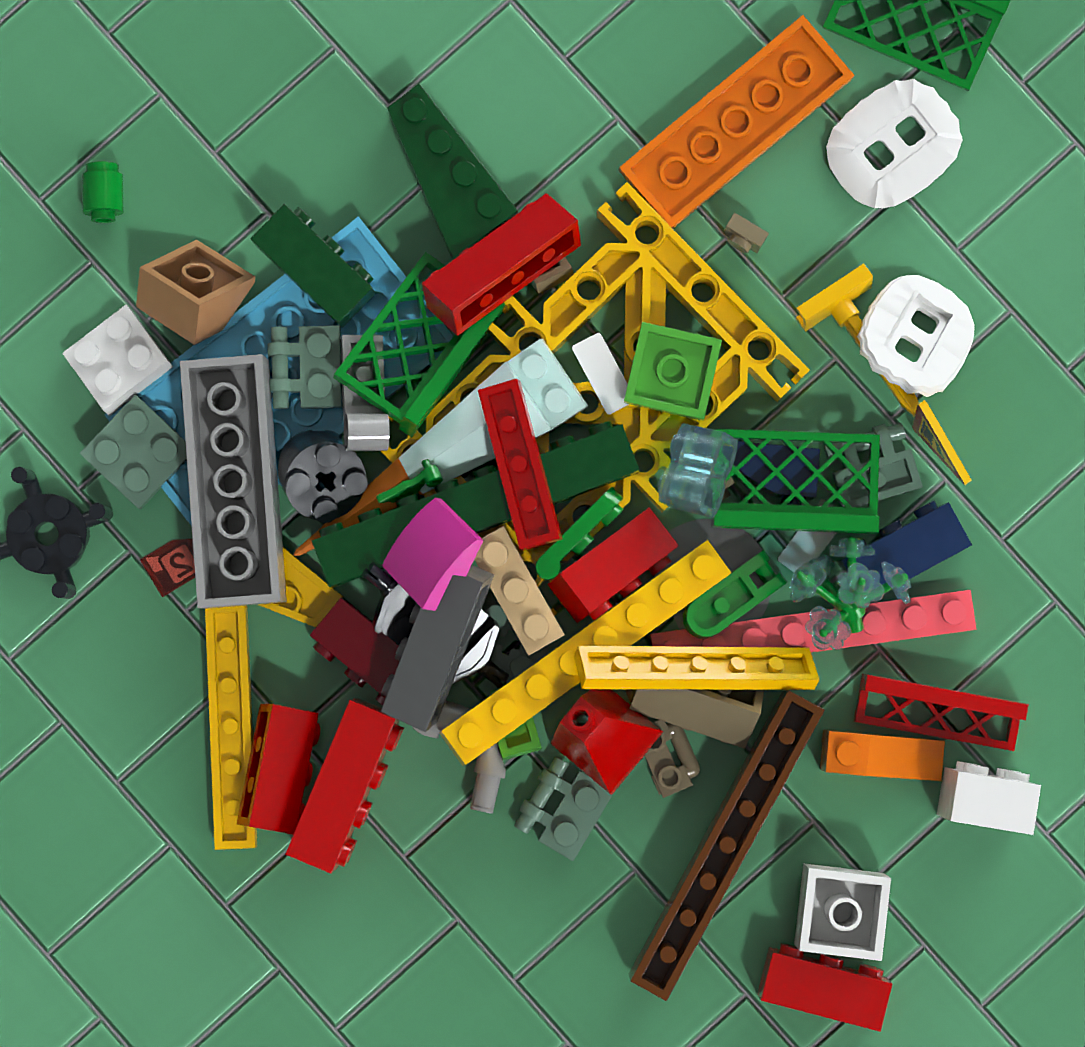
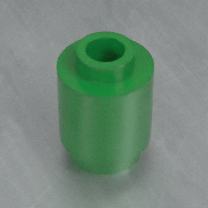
[82,161,124,223]

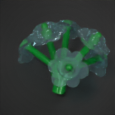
[789,537,911,650]

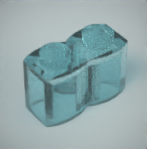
[658,423,738,518]

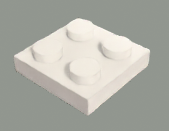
[63,305,173,416]

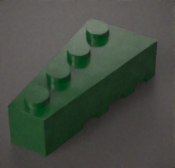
[387,84,518,261]

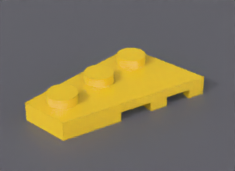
[258,547,344,627]

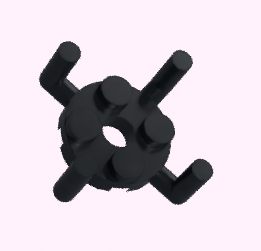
[0,467,113,599]

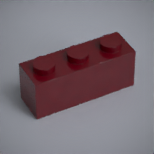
[310,598,400,706]

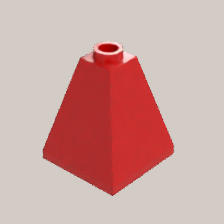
[551,689,663,795]

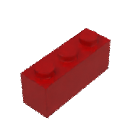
[547,507,679,623]
[237,704,320,835]
[757,943,893,1032]

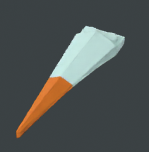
[293,338,588,556]

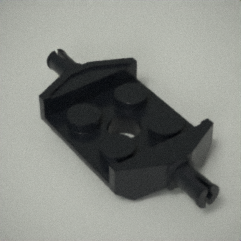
[362,562,509,688]

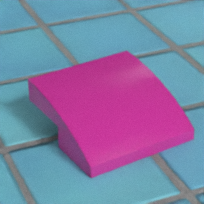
[382,498,484,611]

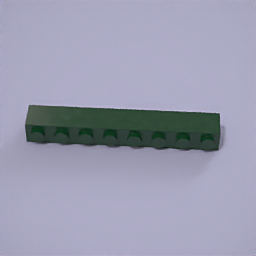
[312,421,639,588]

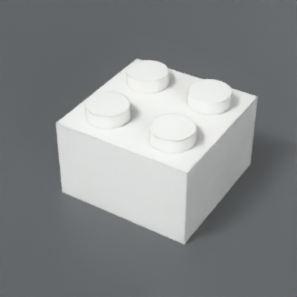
[937,761,1041,835]
[794,863,891,961]

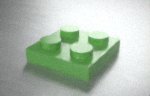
[624,322,722,421]

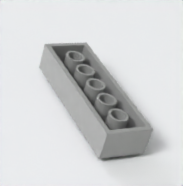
[180,354,287,609]

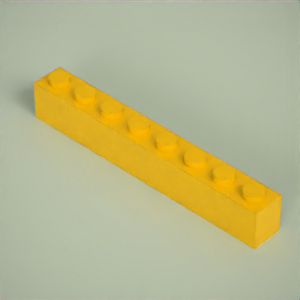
[439,540,731,766]

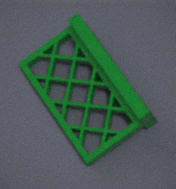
[823,0,1011,91]
[333,252,505,438]
[711,429,880,534]

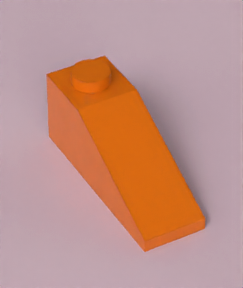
[820,729,945,781]

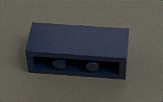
[837,500,972,596]

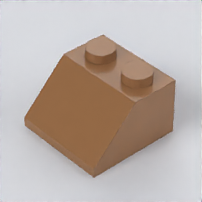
[136,240,255,345]

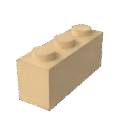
[475,526,565,656]

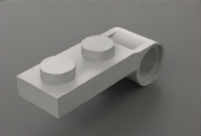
[340,335,389,451]

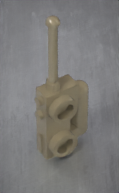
[625,689,700,798]

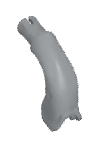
[412,700,506,813]

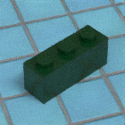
[250,204,376,328]

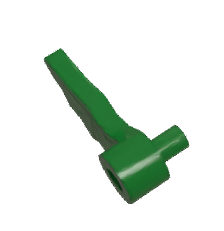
[376,459,443,503]

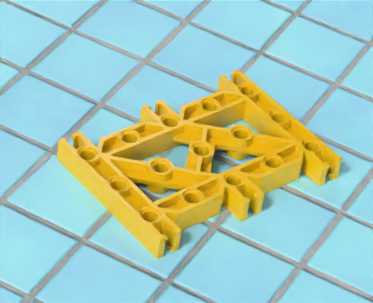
[381,182,810,616]

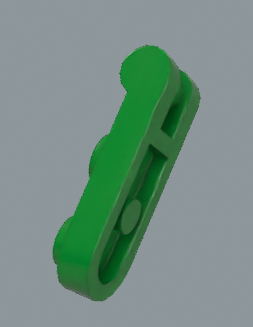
[536,487,624,580]
[683,549,787,639]

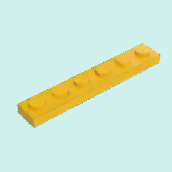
[205,605,257,850]
[574,646,820,690]

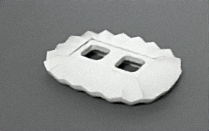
[826,79,963,208]
[857,275,974,397]

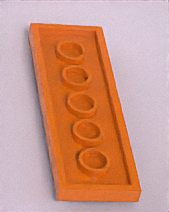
[619,15,855,229]

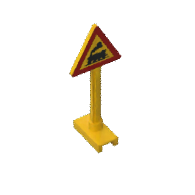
[796,263,972,485]

